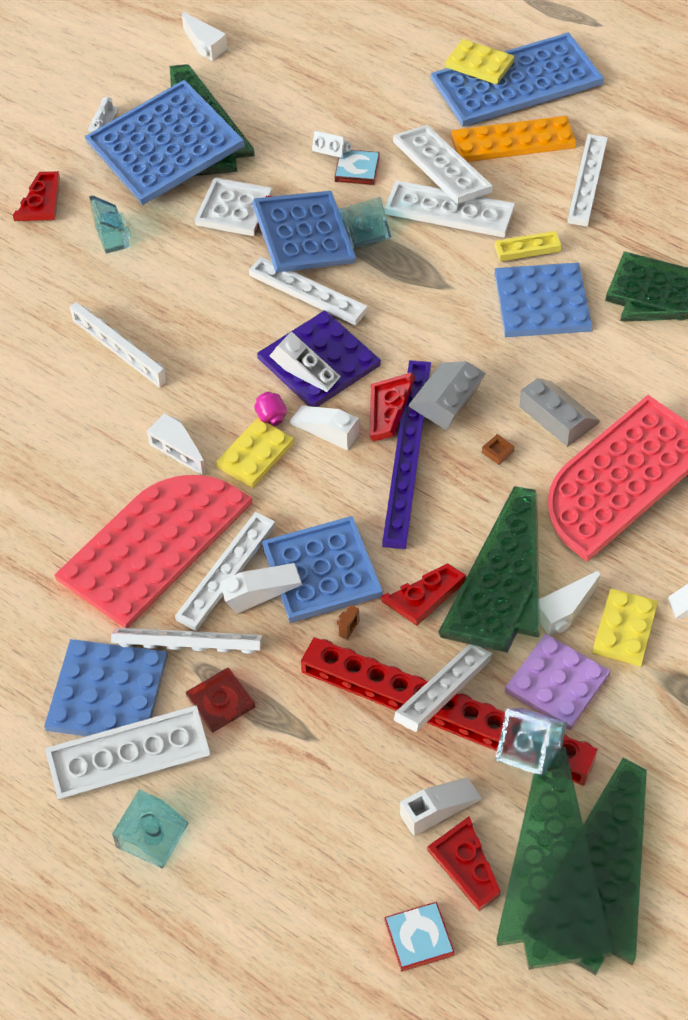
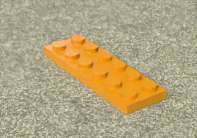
[451,116,576,162]

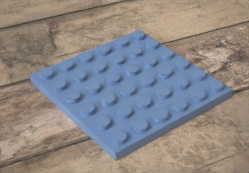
[84,80,245,206]

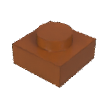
[482,434,515,465]
[337,605,360,640]

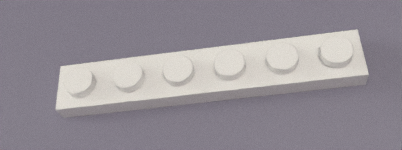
[567,134,608,227]
[249,257,367,326]
[70,302,166,388]
[175,512,276,631]
[111,627,263,654]
[394,643,492,732]

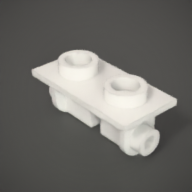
[88,97,119,132]
[312,131,352,158]

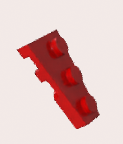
[13,171,60,221]
[369,372,415,442]
[381,563,467,626]
[427,816,501,911]

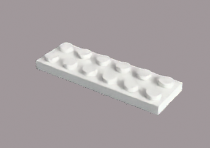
[393,125,493,204]
[385,180,515,238]
[45,705,210,800]

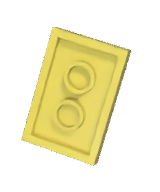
[445,39,515,85]
[216,418,294,488]
[592,588,658,667]

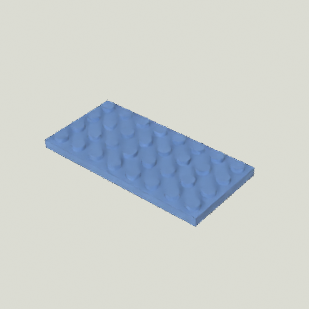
[431,32,604,127]

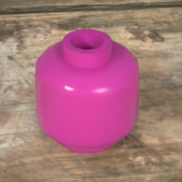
[254,391,287,426]

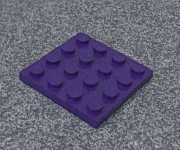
[257,310,381,407]

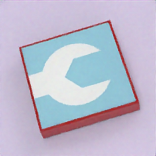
[384,902,455,972]

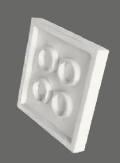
[195,178,272,236]

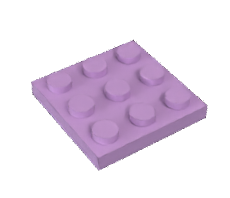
[505,633,610,730]

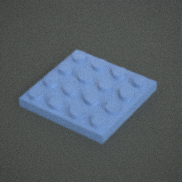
[252,191,356,273]
[494,262,592,337]
[262,516,383,623]
[44,639,168,736]

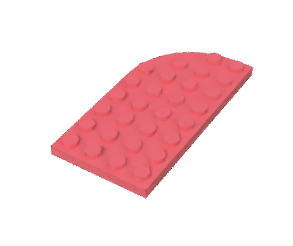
[548,395,688,562]
[55,475,252,628]

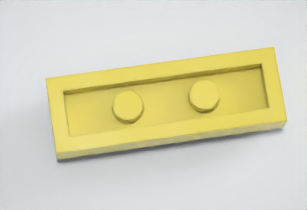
[495,231,562,261]

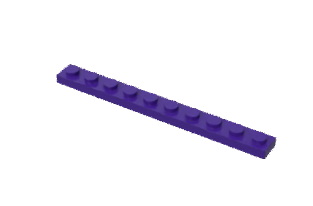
[382,360,431,549]

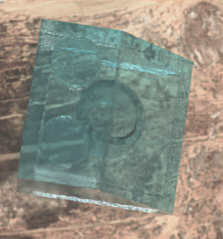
[89,195,131,254]
[338,197,391,248]
[496,708,567,775]
[112,789,189,869]

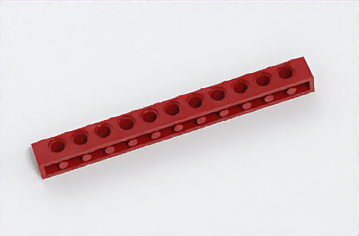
[301,637,598,786]

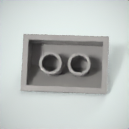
[409,361,486,431]
[519,378,600,447]

